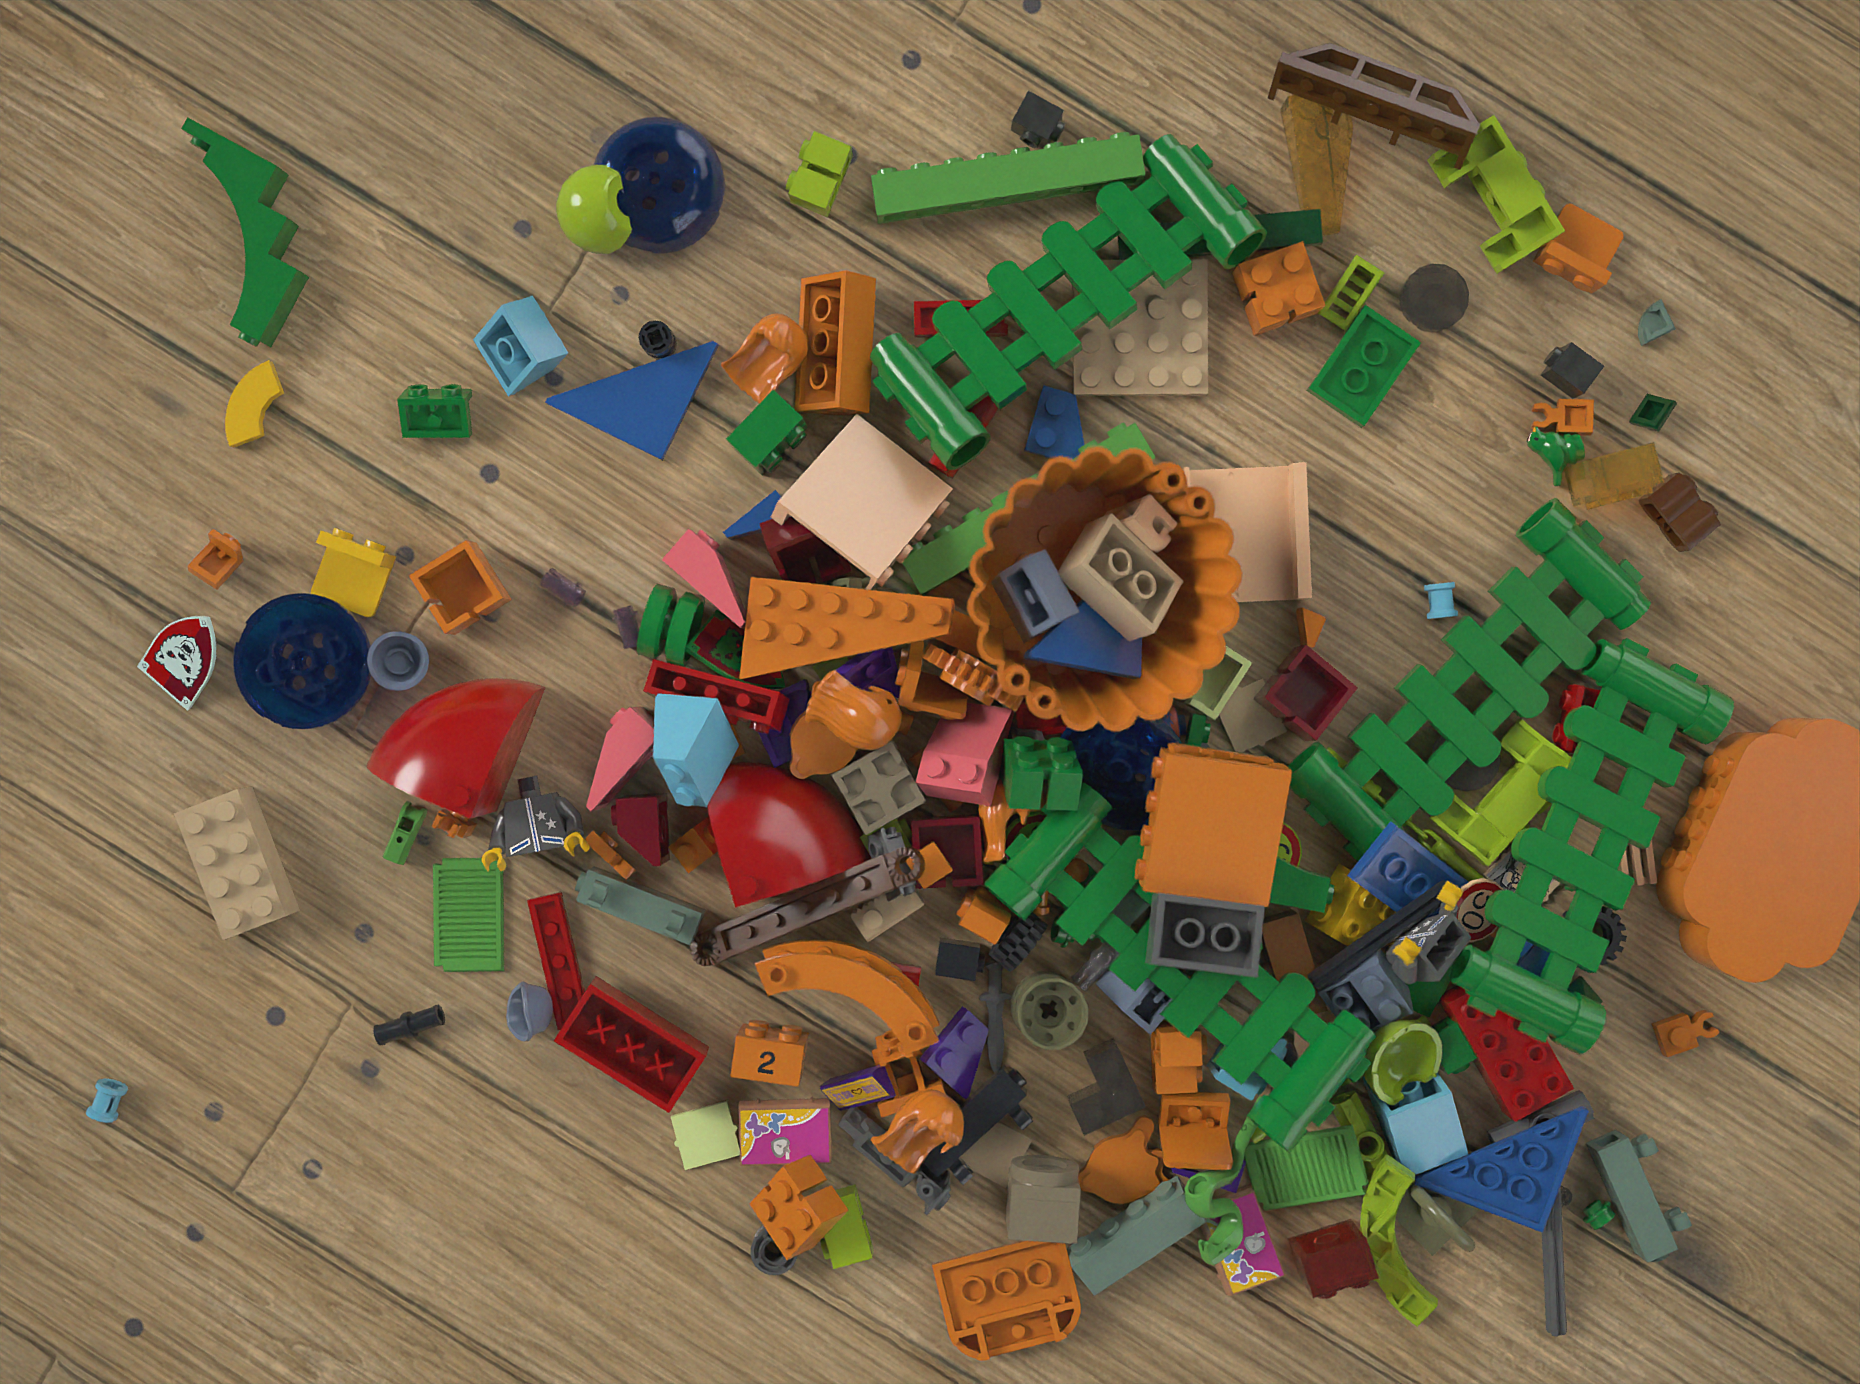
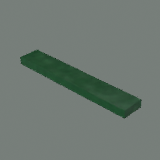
[1117,209,1323,260]

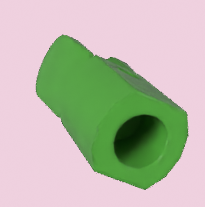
[382,801,428,865]

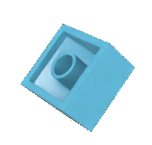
[473,296,568,396]

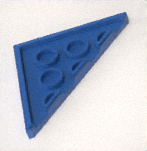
[545,341,719,461]
[1024,599,1142,679]
[1414,1106,1589,1233]

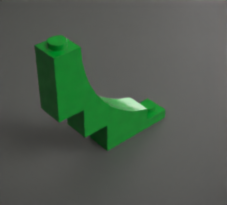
[181,117,309,347]
[1184,713,1334,913]

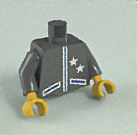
[482,776,590,872]
[1385,881,1472,984]

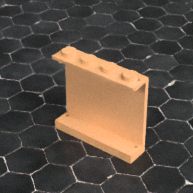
[771,414,953,590]
[1183,462,1312,602]

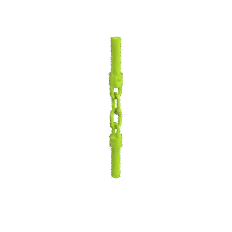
[1326,746,1484,882]

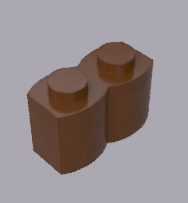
[1638,472,1721,552]

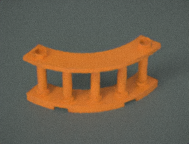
[755,939,940,1055]

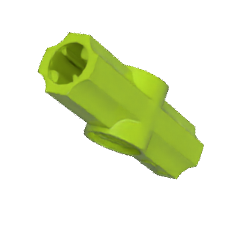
[1330,1090,1388,1181]

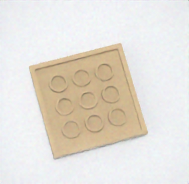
[1072,259,1208,396]

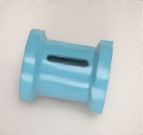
[1424,582,1458,619]
[86,1079,128,1123]

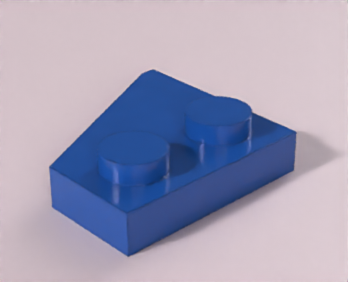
[1024,385,1085,460]

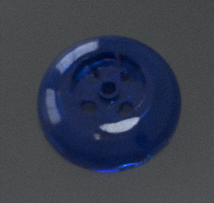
[593,117,726,254]
[233,593,371,729]
[1060,716,1182,830]

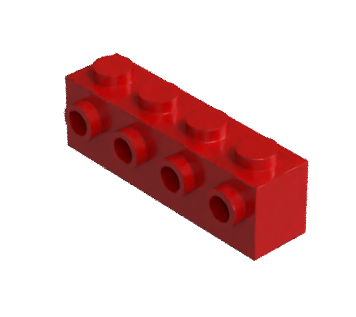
[643,659,790,734]

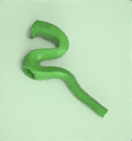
[1184,1096,1262,1265]

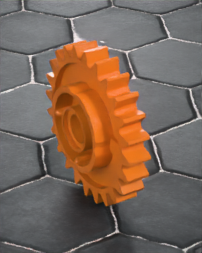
[921,643,1024,711]

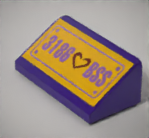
[819,1065,896,1111]

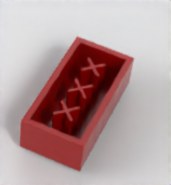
[553,976,709,1113]
[1439,985,1575,1122]

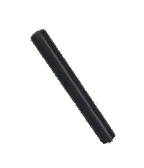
[1308,880,1446,991]

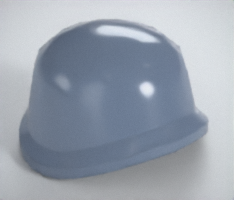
[367,632,429,691]
[506,982,553,1041]

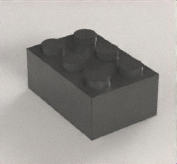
[1145,893,1264,977]

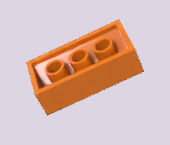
[795,270,876,415]

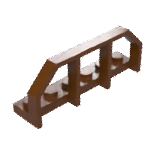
[1267,43,1480,170]

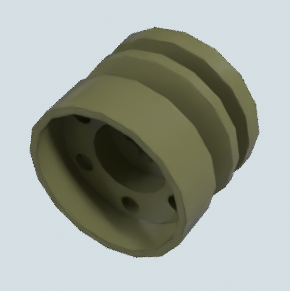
[1011,971,1088,1050]

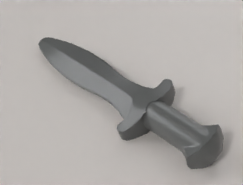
[979,959,1012,1073]

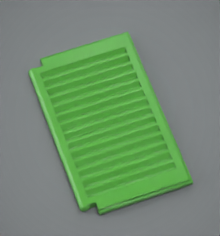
[433,858,504,972]
[1244,1124,1369,1211]

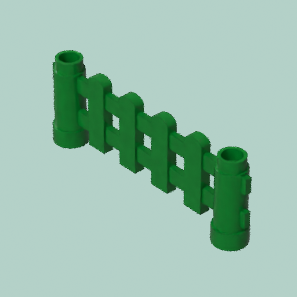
[870,134,1267,470]
[1287,498,1651,862]
[1450,638,1734,1055]
[983,782,1376,1153]

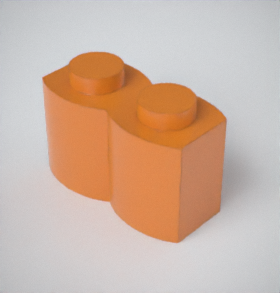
[956,885,1011,945]

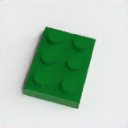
[1306,305,1421,428]

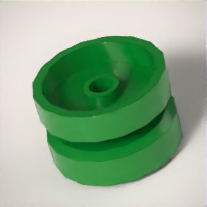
[637,583,705,667]

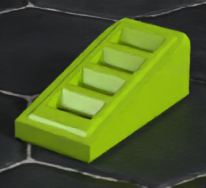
[1318,255,1385,331]

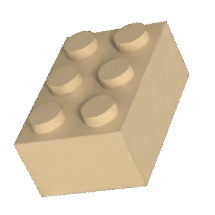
[1058,513,1183,641]

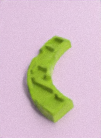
[1360,1154,1438,1327]

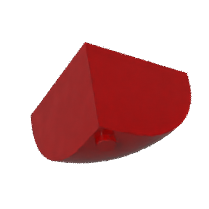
[366,678,546,819]
[707,762,871,908]

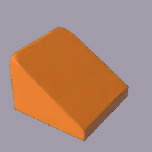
[1296,607,1326,648]

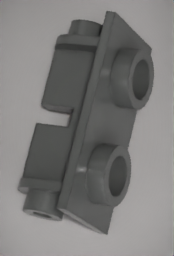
[868,827,917,901]
[916,1165,951,1215]

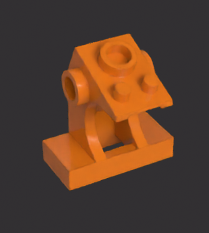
[872,1030,946,1118]

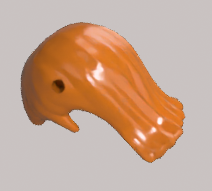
[721,313,808,404]
[805,670,902,750]
[978,779,1047,865]
[871,1090,964,1174]

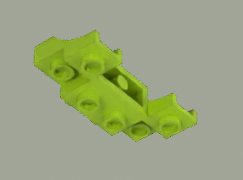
[1429,719,1572,866]

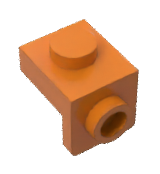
[187,529,243,590]
[668,816,718,874]

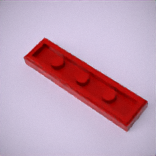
[527,891,585,1030]

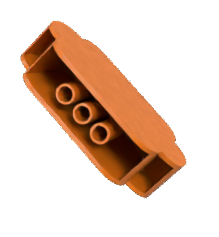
[1656,717,1860,983]

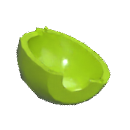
[556,165,632,254]
[1364,1020,1442,1105]

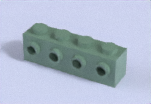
[1067,1175,1206,1296]

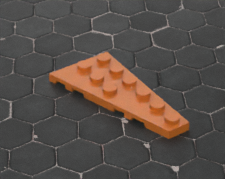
[739,577,955,680]

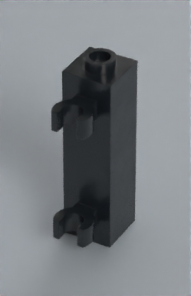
[923,1065,1033,1185]

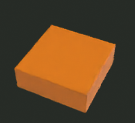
[905,841,953,889]

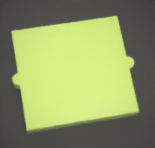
[671,1100,740,1170]

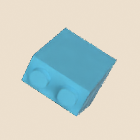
[653,694,739,807]
[1362,1073,1469,1175]

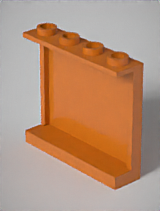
[1135,748,1292,907]

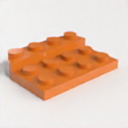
[932,1240,1081,1361]

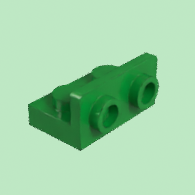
[397,384,473,438]

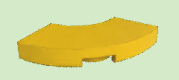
[225,360,284,448]

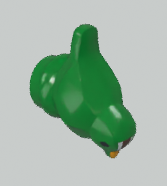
[1526,427,1585,487]

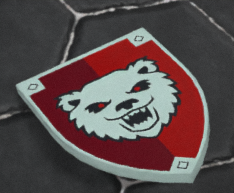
[137,616,216,710]

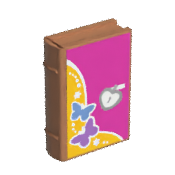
[739,1097,832,1166]
[1199,1184,1286,1296]

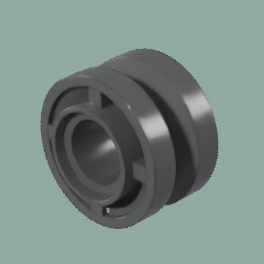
[750,1225,798,1275]

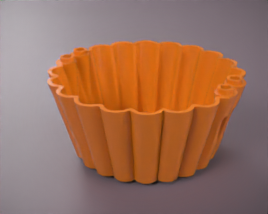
[968,446,1242,731]

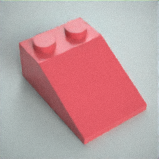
[662,529,747,629]
[915,703,1014,806]
[586,707,654,811]

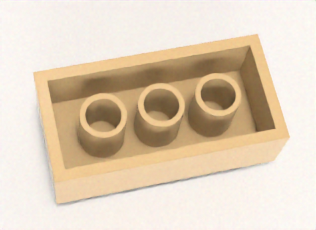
[174,787,300,940]

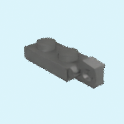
[838,1107,925,1187]

